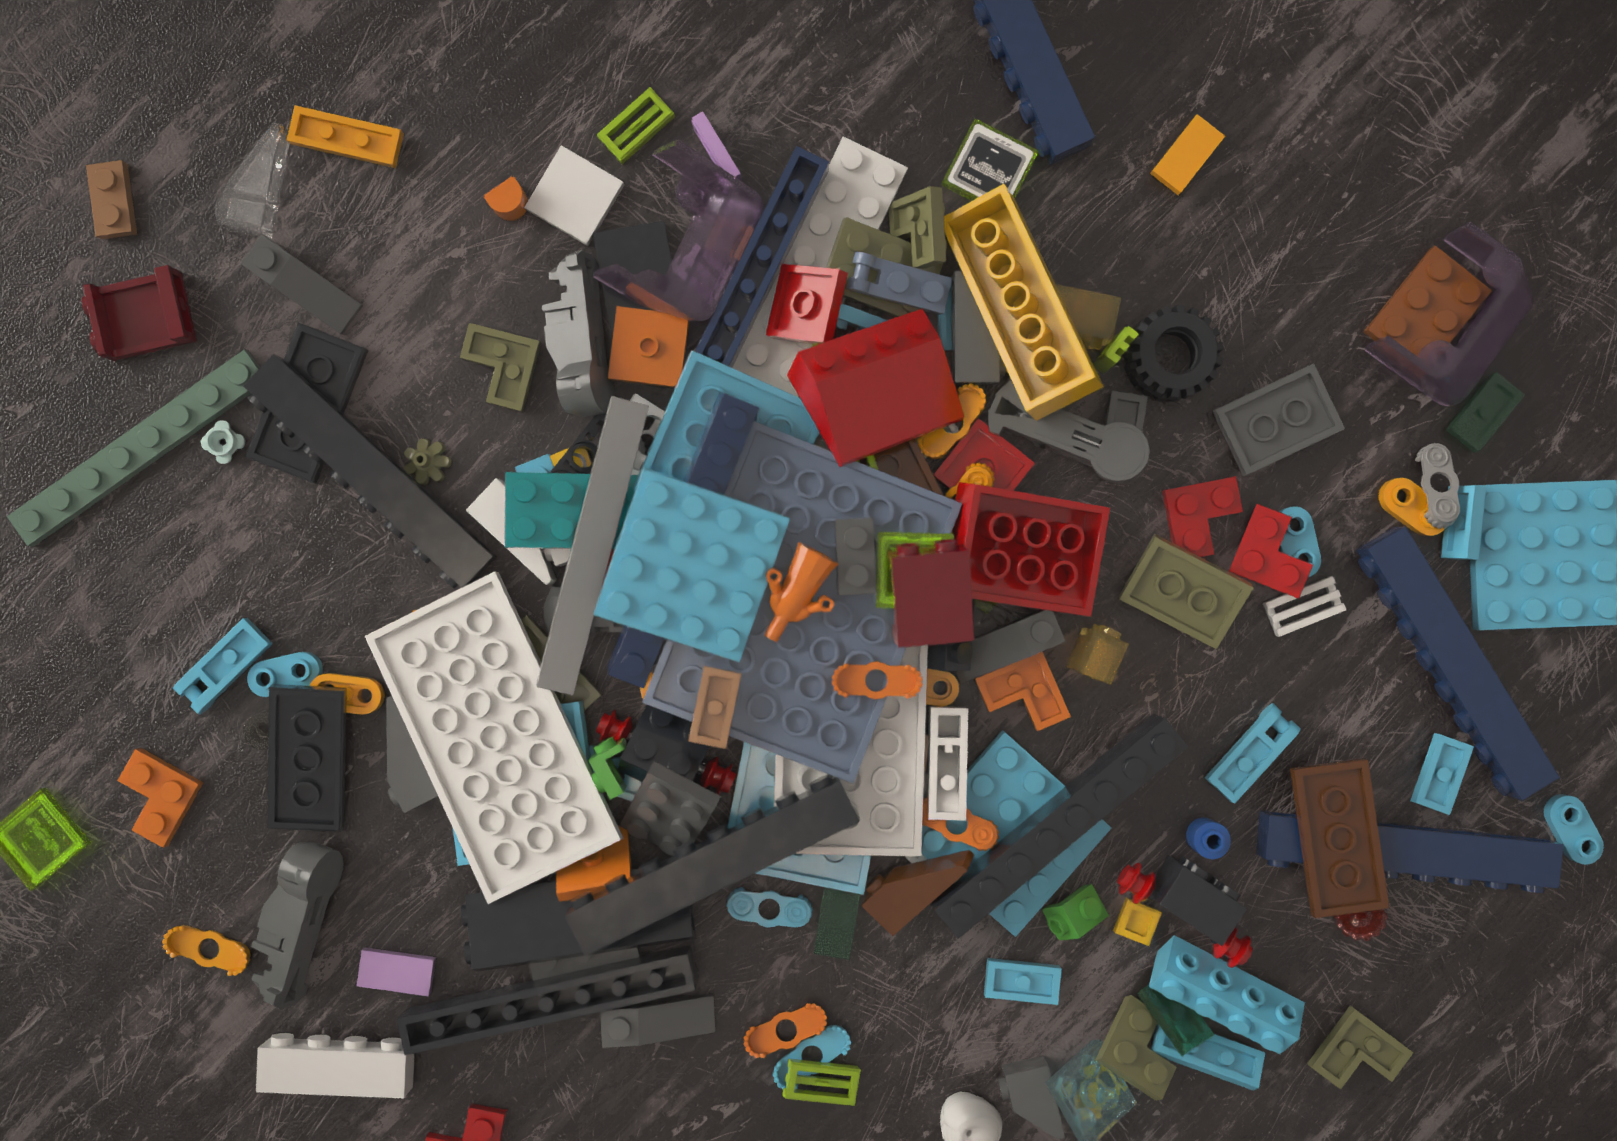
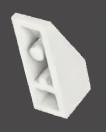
[466,478,557,585]
[928,706,968,820]

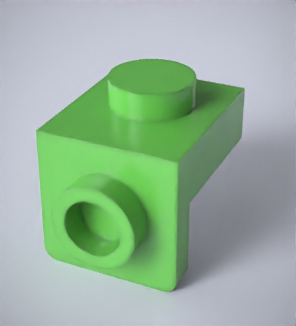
[588,737,628,800]
[1042,884,1109,941]

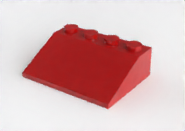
[787,309,965,467]
[952,482,1110,617]

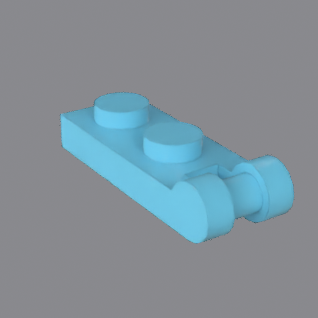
[173,618,273,715]
[1204,703,1301,804]

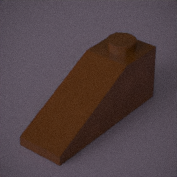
[861,850,974,936]

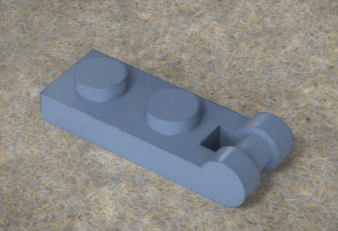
[847,252,952,315]

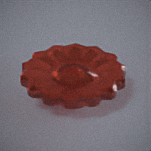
[1335,909,1388,941]

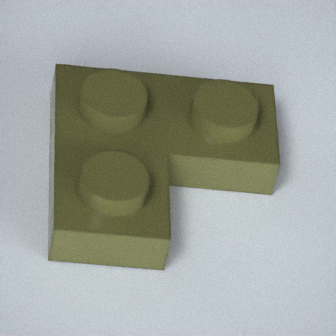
[889,186,947,269]
[460,323,541,412]
[1095,995,1177,1101]
[1307,1006,1413,1089]

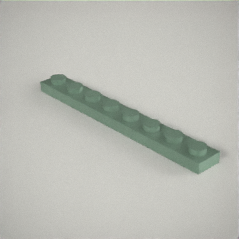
[7,350,260,546]

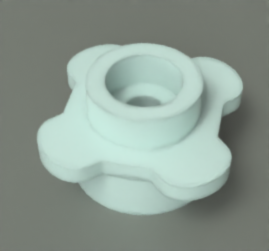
[201,420,245,464]

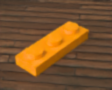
[286,105,404,168]

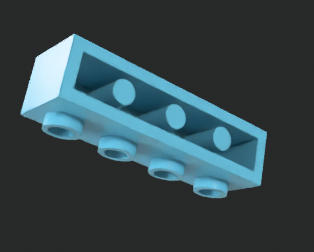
[1149,935,1305,1054]

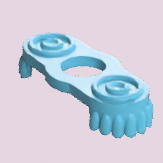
[726,887,813,928]
[773,1025,851,1090]

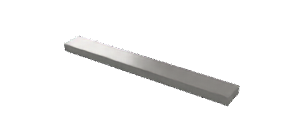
[536,396,649,695]

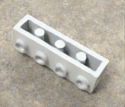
[256,1033,414,1098]

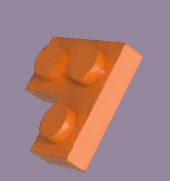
[974,652,1071,731]
[117,748,204,848]

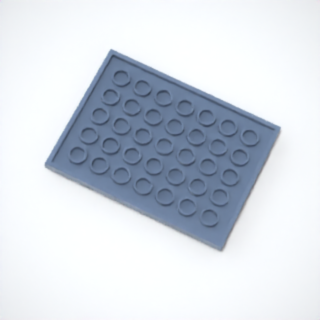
[642,421,962,784]

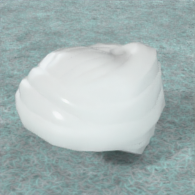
[940,1092,1002,1141]

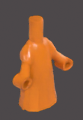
[764,542,839,642]

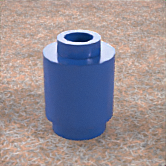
[1186,818,1231,859]

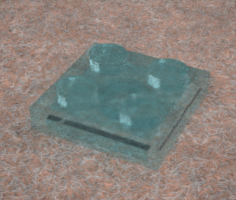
[1045,1040,1137,1141]

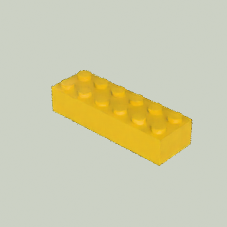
[944,184,1104,421]

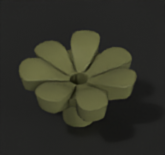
[404,438,452,486]

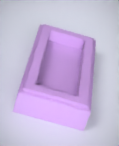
[692,111,742,189]
[357,947,436,996]

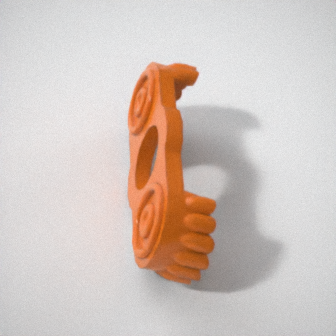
[832,661,923,699]
[922,796,999,851]
[744,1003,827,1058]

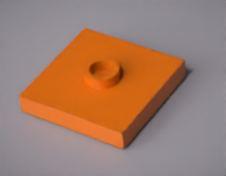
[608,306,690,388]
[556,826,632,902]

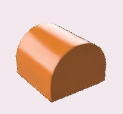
[484,176,528,221]

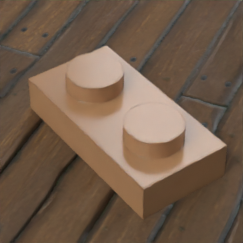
[86,160,137,239]
[688,665,742,749]

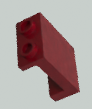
[82,265,197,361]
[887,539,974,648]

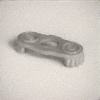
[1415,443,1460,529]

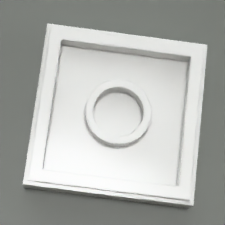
[524,146,625,246]

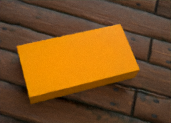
[1150,114,1225,195]

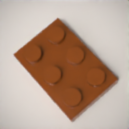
[1363,245,1492,377]

